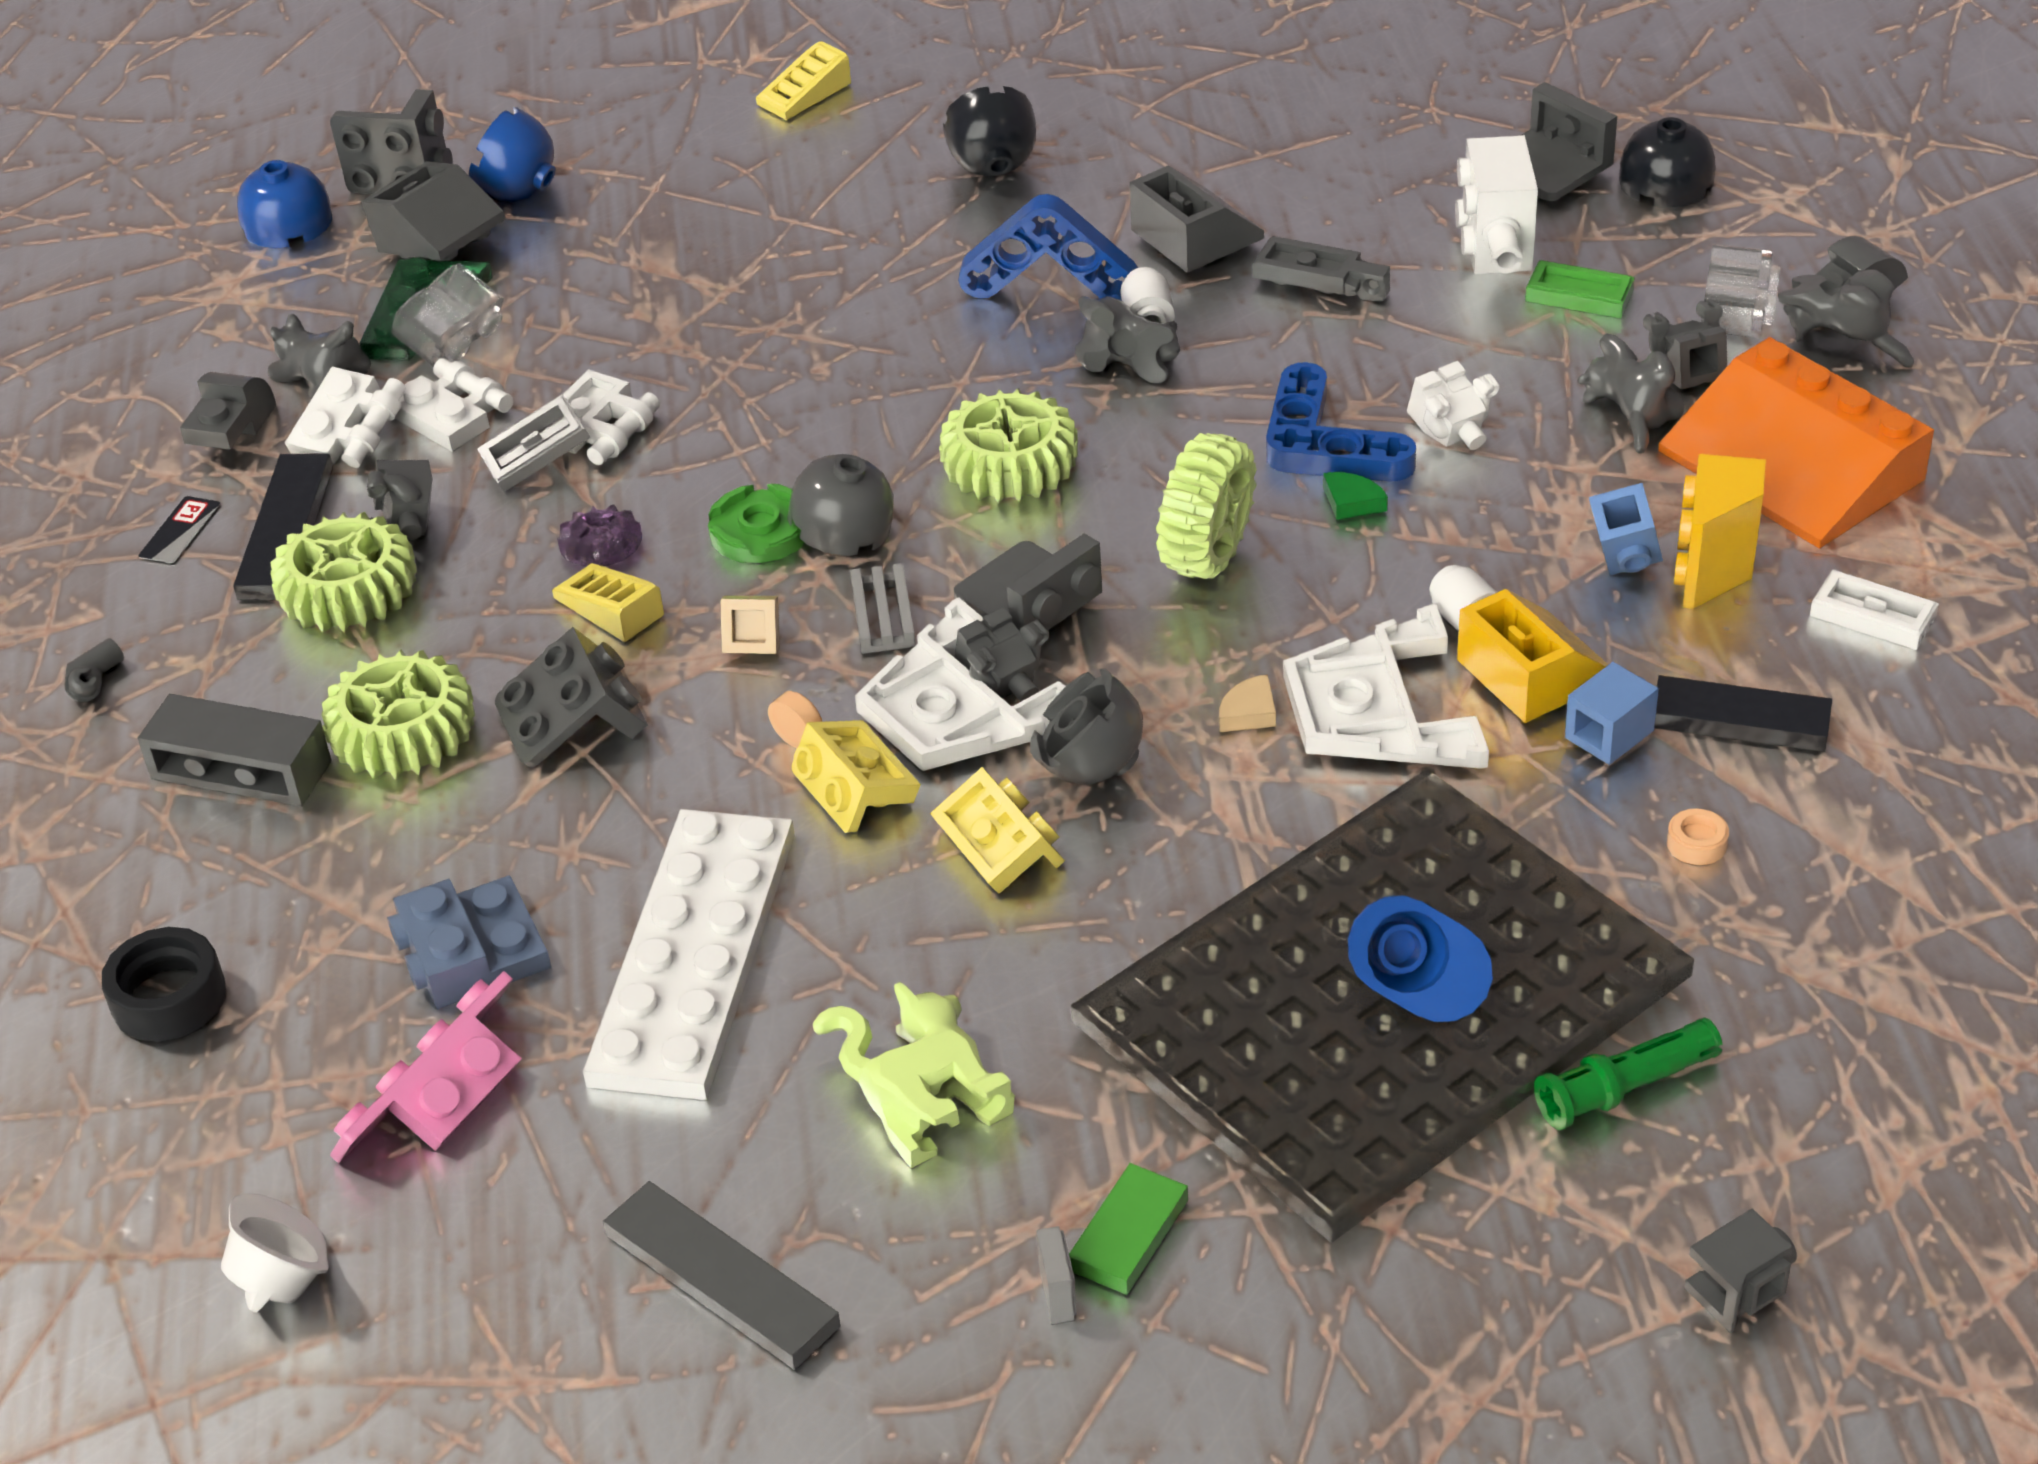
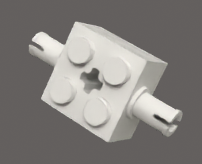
[1455,135,1538,274]

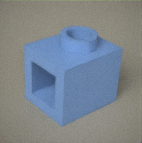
[1589,483,1663,575]
[1564,662,1659,765]

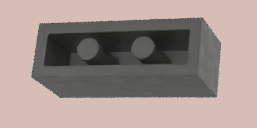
[137,693,332,807]

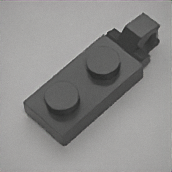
[1252,236,1390,301]

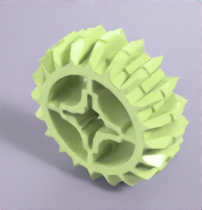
[939,388,1078,503]
[1156,433,1257,579]
[270,512,417,633]
[321,649,475,780]

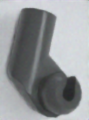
[64,638,124,702]

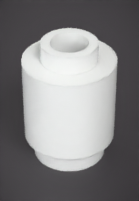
[1120,267,1175,324]
[1429,565,1497,632]

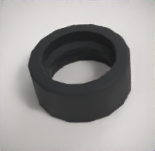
[102,927,226,1042]

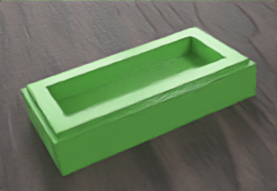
[1525,260,1635,319]
[1069,1163,1188,1295]

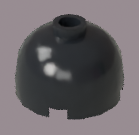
[943,86,1036,176]
[1619,117,1716,208]

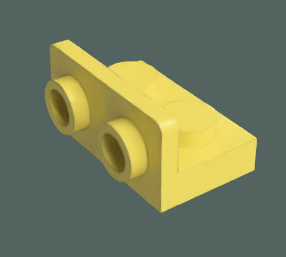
[792,720,921,833]
[930,767,1065,894]

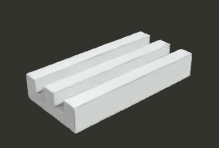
[1810,570,1939,651]

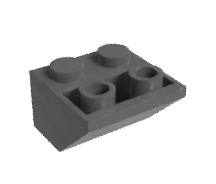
[361,161,506,263]
[1130,165,1264,273]

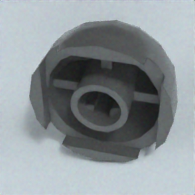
[787,454,894,556]
[1030,669,1143,785]

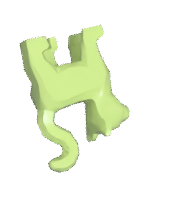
[813,982,1015,1168]

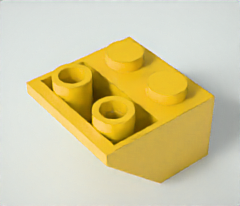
[1674,454,1766,609]
[1457,589,1609,723]

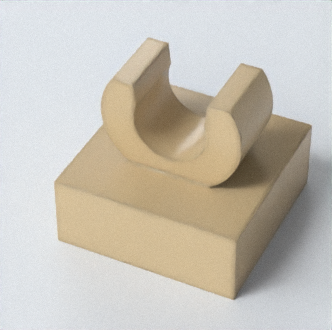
[720,595,780,654]

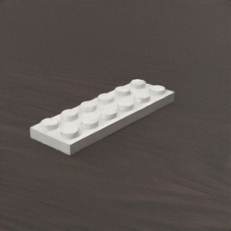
[583,809,795,1101]

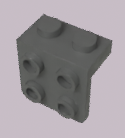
[1522,82,1618,201]
[330,89,453,194]
[954,533,1102,631]
[495,627,648,768]

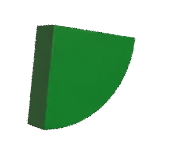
[1323,472,1388,520]

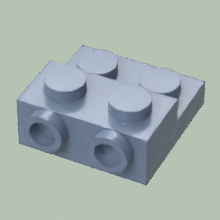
[387,875,551,1009]

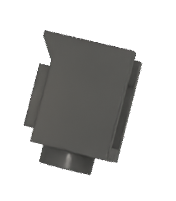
[1684,1208,1797,1333]

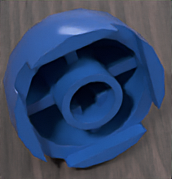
[469,107,556,202]
[237,160,333,248]

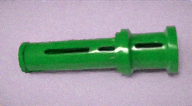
[1534,1017,1723,1130]

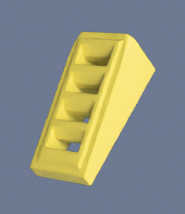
[756,41,851,120]
[552,563,664,643]

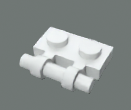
[394,358,513,452]
[285,367,406,468]
[539,369,660,465]

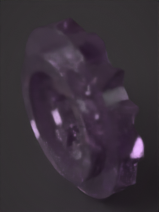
[557,504,642,567]

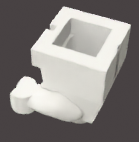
[1407,360,1500,450]

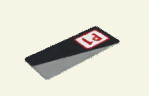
[138,496,220,563]

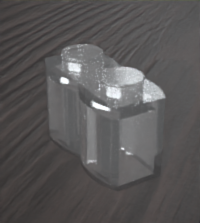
[1701,244,1781,338]
[391,263,504,367]

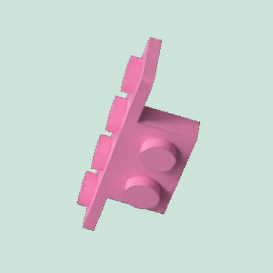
[330,971,522,1164]

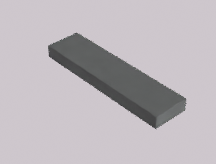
[603,1181,841,1370]

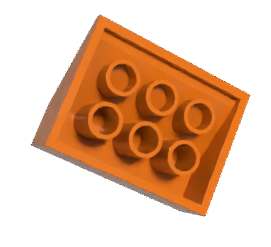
[1658,337,1934,549]

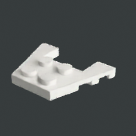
[855,597,1066,771]
[1283,604,1489,769]

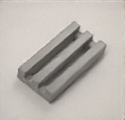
[477,394,590,492]
[850,563,915,654]

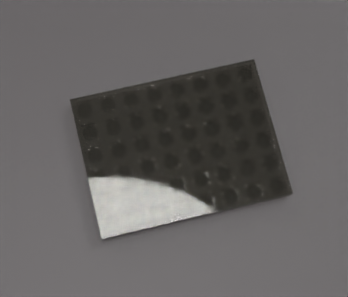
[1071,769,1694,1243]

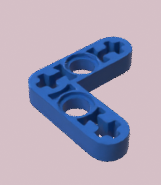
[958,194,1138,301]
[1266,362,1416,482]

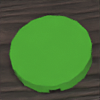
[708,484,805,564]

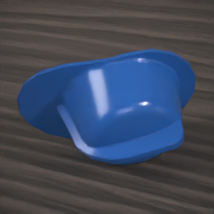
[1348,895,1493,1022]

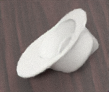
[221,1193,329,1313]

